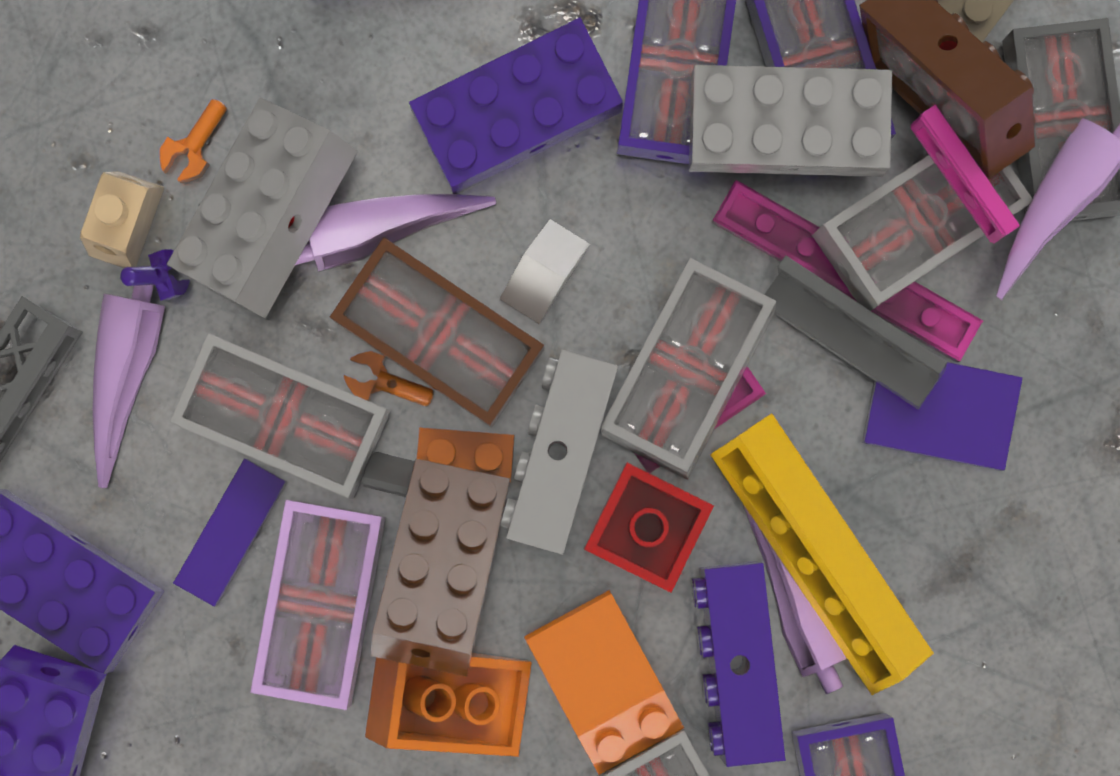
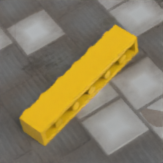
[710,413,934,695]

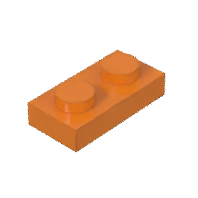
[417,427,515,483]

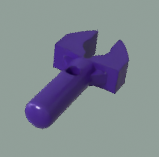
[120,249,190,301]

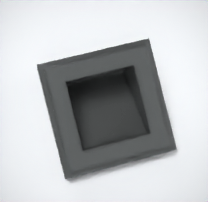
[361,452,415,497]

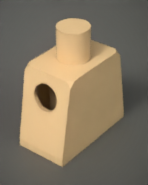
[80,171,164,268]

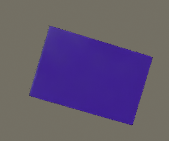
[862,362,1023,471]

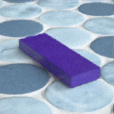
[173,458,287,607]

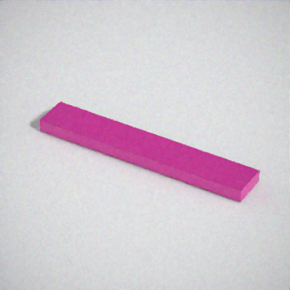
[712,180,983,363]

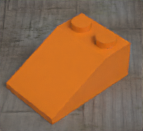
[524,590,684,775]
[365,653,532,757]

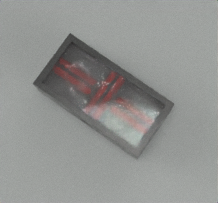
[1002,18,1120,221]

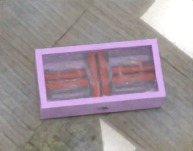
[250,500,386,710]

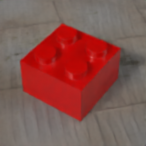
[583,462,714,593]

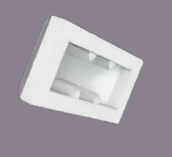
[500,219,590,324]

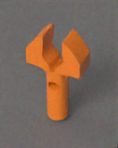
[160,99,227,183]
[343,351,434,406]

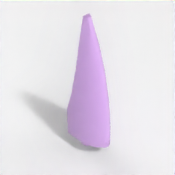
[996,118,1120,301]
[295,194,496,272]
[92,285,165,488]
[743,505,847,694]

